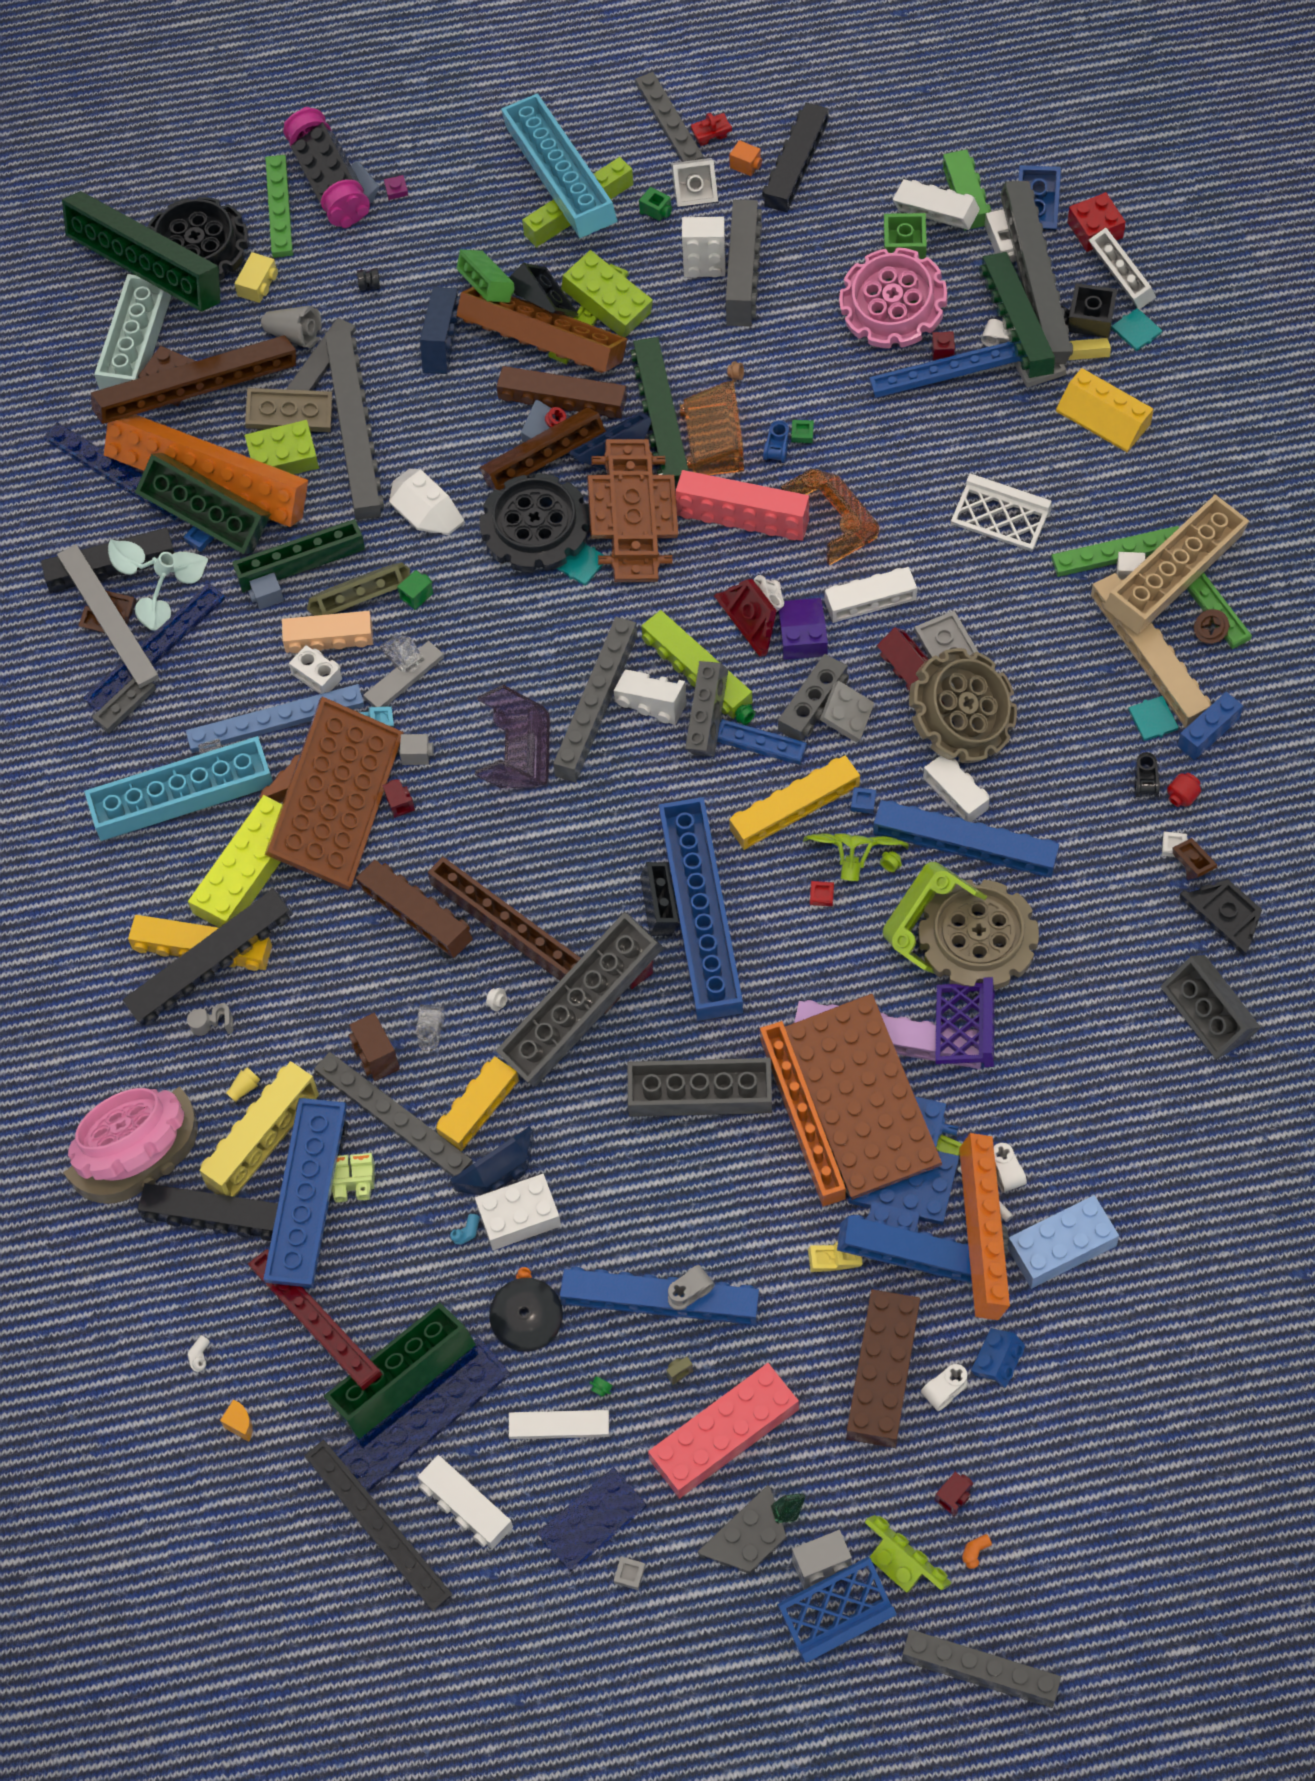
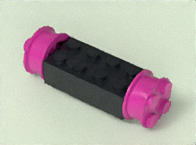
[283,107,370,228]

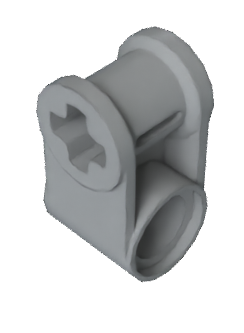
[668,1265,715,1310]

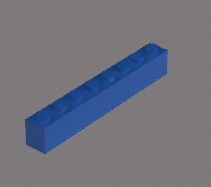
[873,800,1060,878]
[560,1267,759,1325]

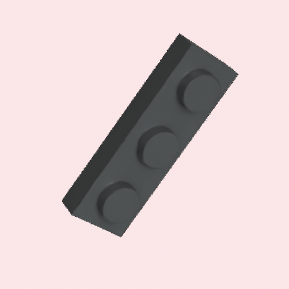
[92,679,156,733]

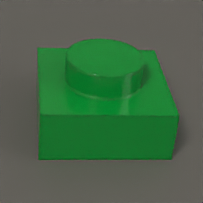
[791,420,814,443]

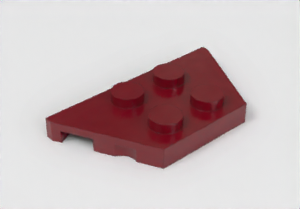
[714,579,777,657]

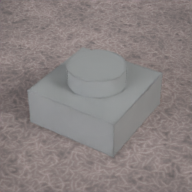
[614,1557,646,1590]

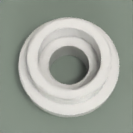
[486,988,507,1011]

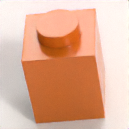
[729,140,762,176]

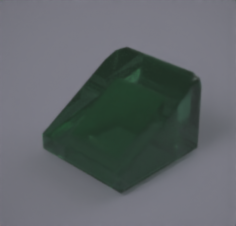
[771,1493,805,1523]

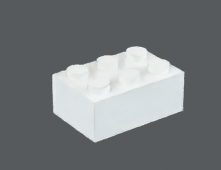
[682,217,726,278]
[475,1174,561,1250]

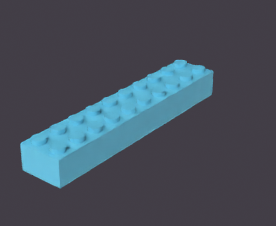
[501,93,618,238]

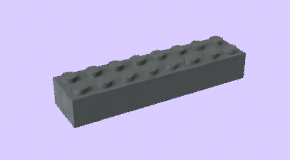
[496,911,664,1087]

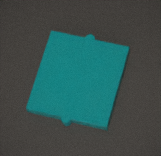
[1111,308,1162,351]
[557,544,605,586]
[1128,696,1179,741]

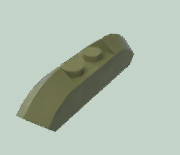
[307,562,410,616]

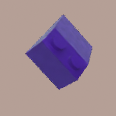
[778,598,828,660]

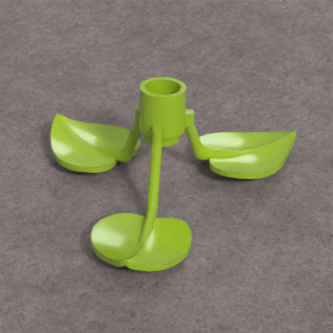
[803,833,909,881]

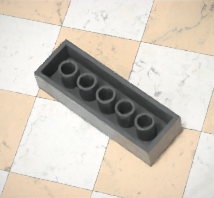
[726,200,762,327]
[627,1058,772,1117]

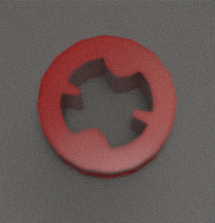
[545,407,566,428]

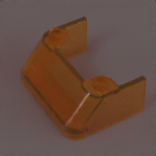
[781,469,879,566]

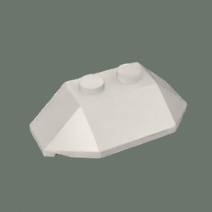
[389,469,465,535]

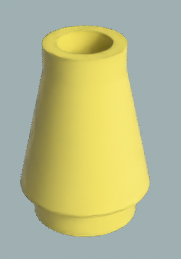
[226,1067,260,1102]

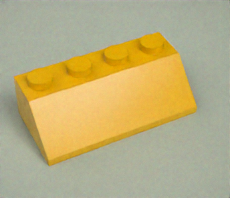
[1056,368,1153,452]

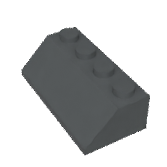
[1160,955,1261,1059]

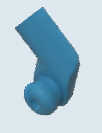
[450,1214,480,1245]

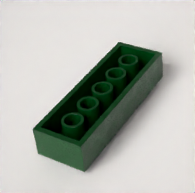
[135,453,271,554]
[324,1303,476,1439]

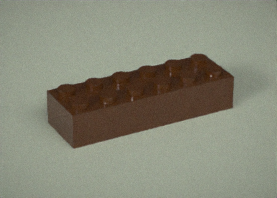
[846,1289,920,1448]

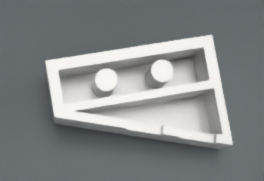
[614,670,687,725]

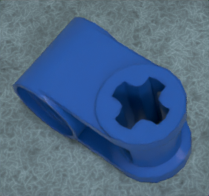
[763,420,789,463]

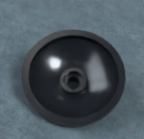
[489,1278,563,1352]

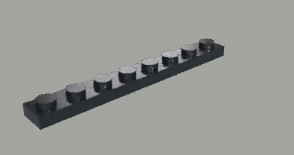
[304,1439,452,1612]

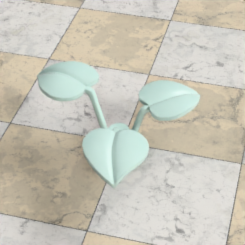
[108,539,208,631]

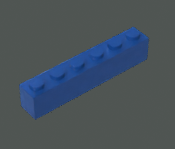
[837,1215,972,1284]

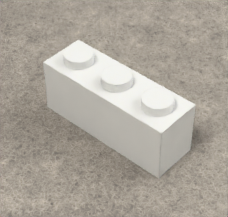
[923,756,989,822]

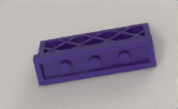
[935,977,995,1068]

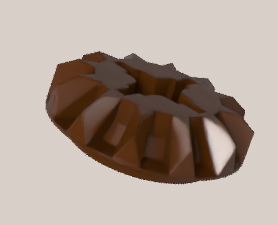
[1194,609,1230,645]

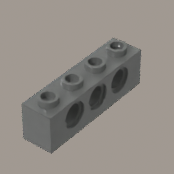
[778,654,849,741]
[685,661,728,757]

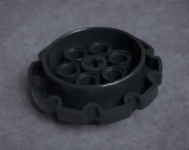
[147,197,249,281]
[480,474,590,573]

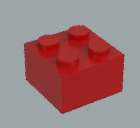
[1067,192,1126,252]

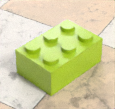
[245,420,319,474]

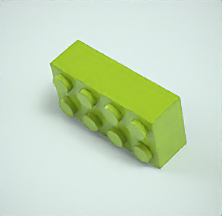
[561,250,653,337]

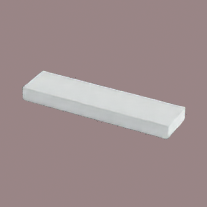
[509,1410,609,1439]

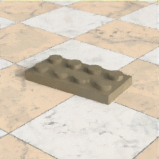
[245,388,332,432]

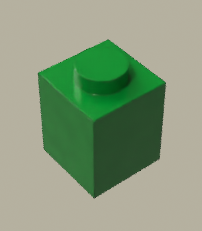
[397,570,433,610]

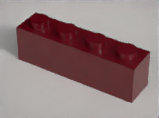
[876,627,945,706]

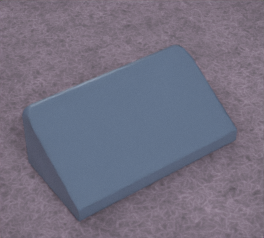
[351,161,379,203]
[521,400,556,442]

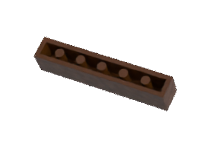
[496,366,627,418]
[479,407,606,490]
[356,860,473,959]

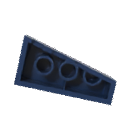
[420,287,460,374]

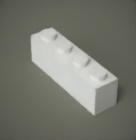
[893,179,980,230]
[1089,228,1156,309]
[825,567,917,623]
[417,1455,513,1550]

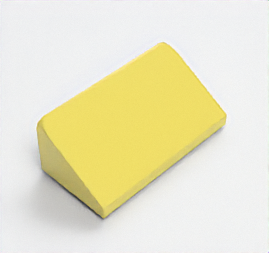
[1068,338,1111,360]

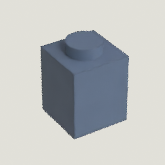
[248,573,284,610]

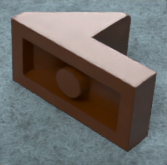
[1172,838,1217,880]

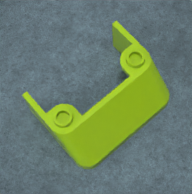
[883,862,988,974]

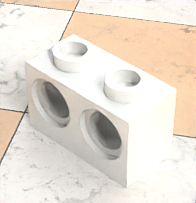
[289,645,342,694]

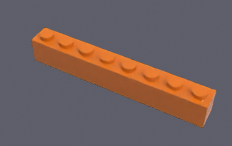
[760,1021,846,1207]
[959,1133,1010,1320]

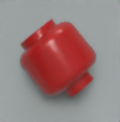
[1167,773,1201,807]

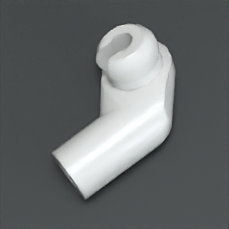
[188,1335,210,1372]

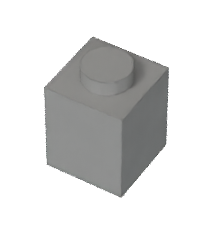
[400,734,434,765]

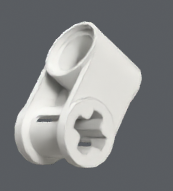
[981,319,1009,347]
[754,575,784,611]
[994,1143,1027,1193]
[921,1364,967,1411]

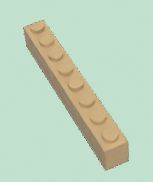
[1091,573,1212,728]

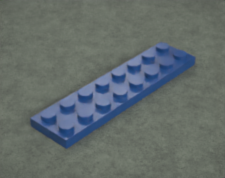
[263,1098,347,1288]

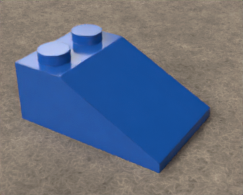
[1018,165,1061,230]

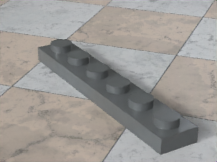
[635,72,704,162]

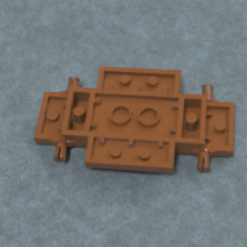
[587,439,678,582]

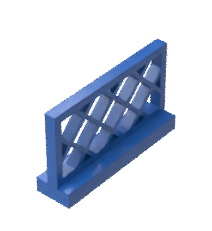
[777,1557,897,1663]

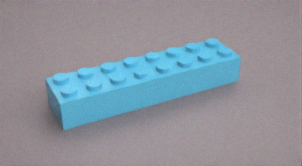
[84,736,273,841]

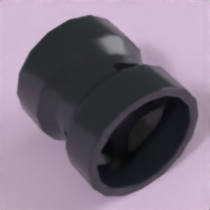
[357,268,380,291]

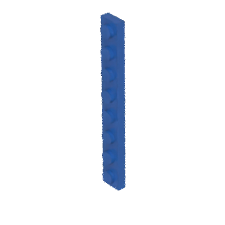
[869,341,1020,398]

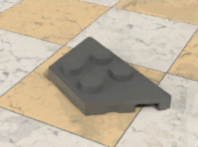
[697,1485,787,1574]

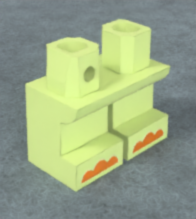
[331,1153,375,1203]

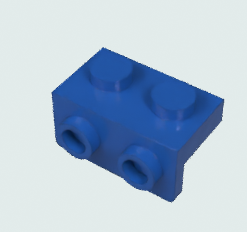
[971,1328,1025,1388]

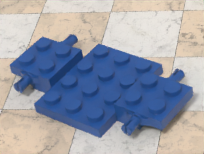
[848,1096,959,1233]

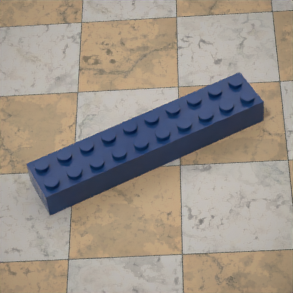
[659,797,743,1021]

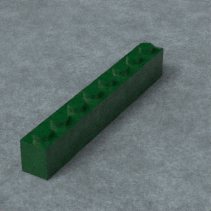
[979,252,1055,378]
[630,337,688,488]

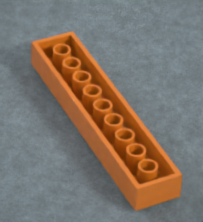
[104,414,308,527]

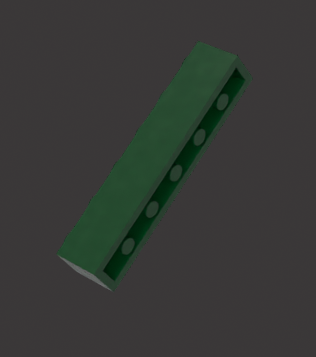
[232,519,365,593]

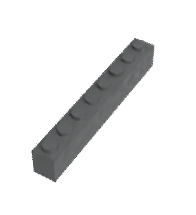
[553,617,637,783]

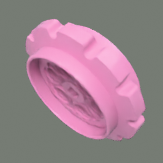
[839,248,948,348]
[68,1088,184,1181]

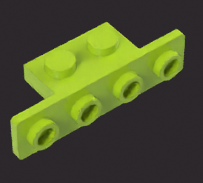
[865,1515,951,1593]

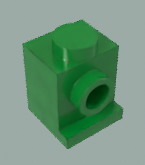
[639,187,672,221]

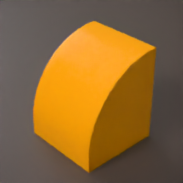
[220,1399,253,1442]

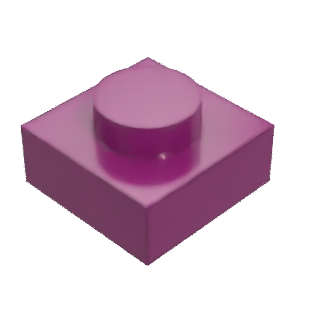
[384,175,408,200]

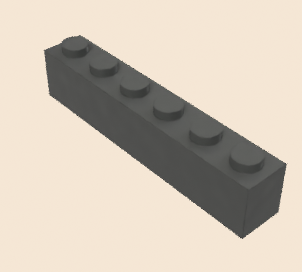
[902,1629,1062,1708]

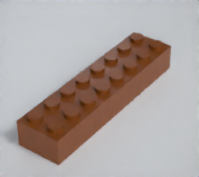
[456,287,628,373]

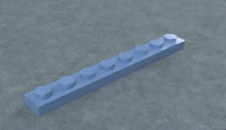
[186,684,365,753]

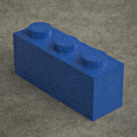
[1177,692,1243,760]

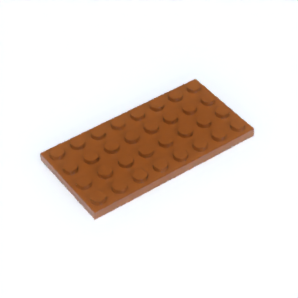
[264,696,404,890]
[785,994,942,1200]

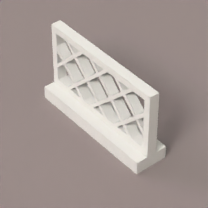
[951,474,1052,552]

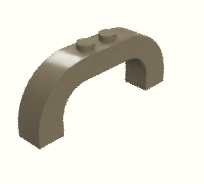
[63,1086,198,1204]

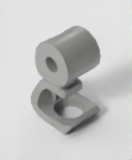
[187,1003,233,1036]

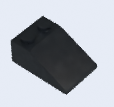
[509,263,579,317]

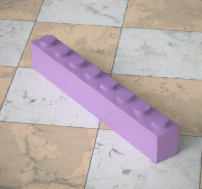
[794,1000,981,1069]

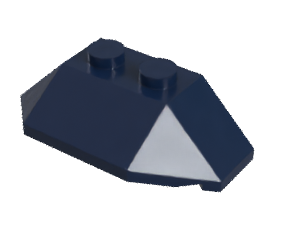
[569,412,651,469]
[450,1126,534,1195]

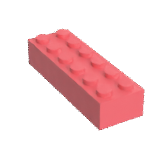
[676,470,809,541]
[648,1363,799,1499]

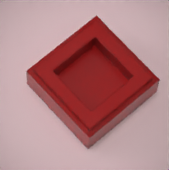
[810,881,834,906]

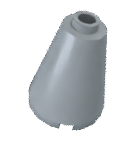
[261,305,322,348]

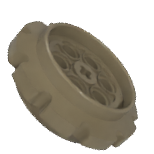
[909,648,1017,763]
[918,880,1039,989]

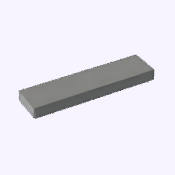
[363,641,444,707]

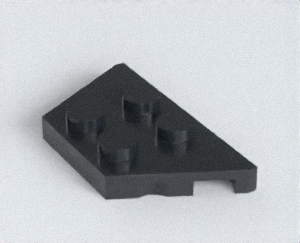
[1179,879,1262,957]

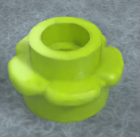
[880,851,902,872]

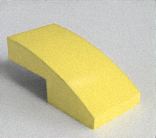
[808,1242,863,1272]

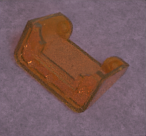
[679,381,744,475]

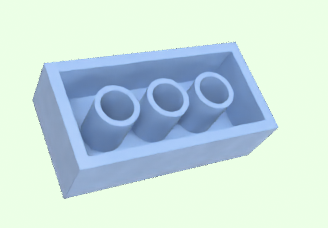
[1008,1195,1119,1289]

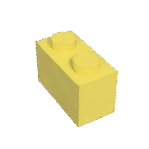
[234,252,278,303]

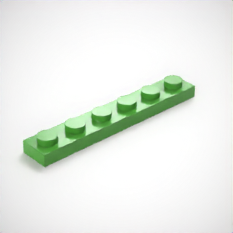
[265,155,293,258]
[1051,526,1179,577]

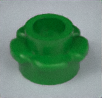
[735,704,756,725]
[589,1376,613,1397]

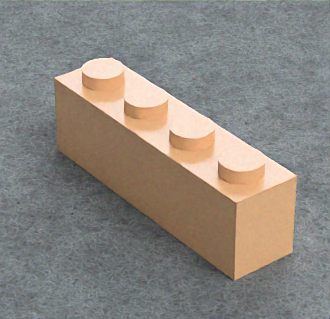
[282,611,373,653]

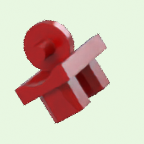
[691,112,732,146]

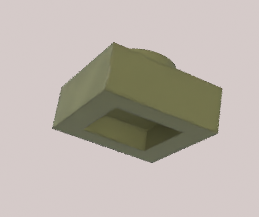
[666,1356,693,1385]

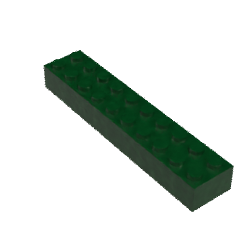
[62,191,221,312]

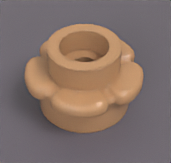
[727,361,744,382]

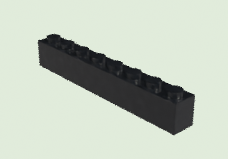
[122,888,293,1025]

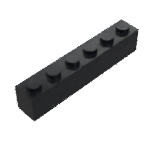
[762,102,829,213]
[40,527,175,593]
[138,1183,278,1241]

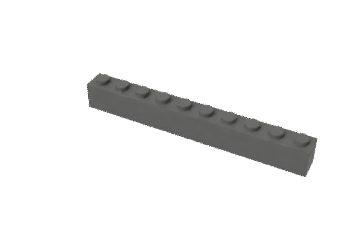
[1000,181,1073,364]
[325,329,384,520]

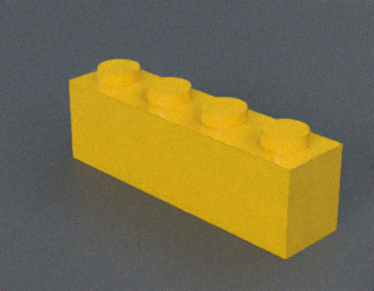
[436,1056,519,1152]

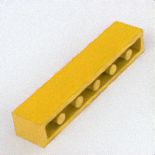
[729,755,860,850]
[128,915,272,971]

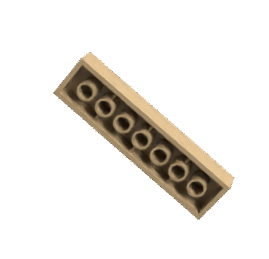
[1103,495,1249,634]

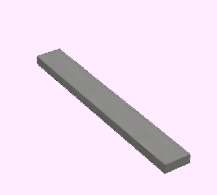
[57,544,159,688]

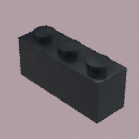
[640,862,679,936]

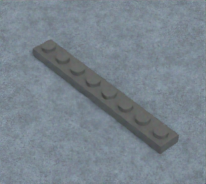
[314,1052,473,1177]

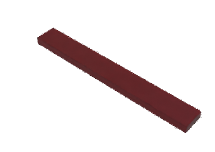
[248,1249,382,1390]

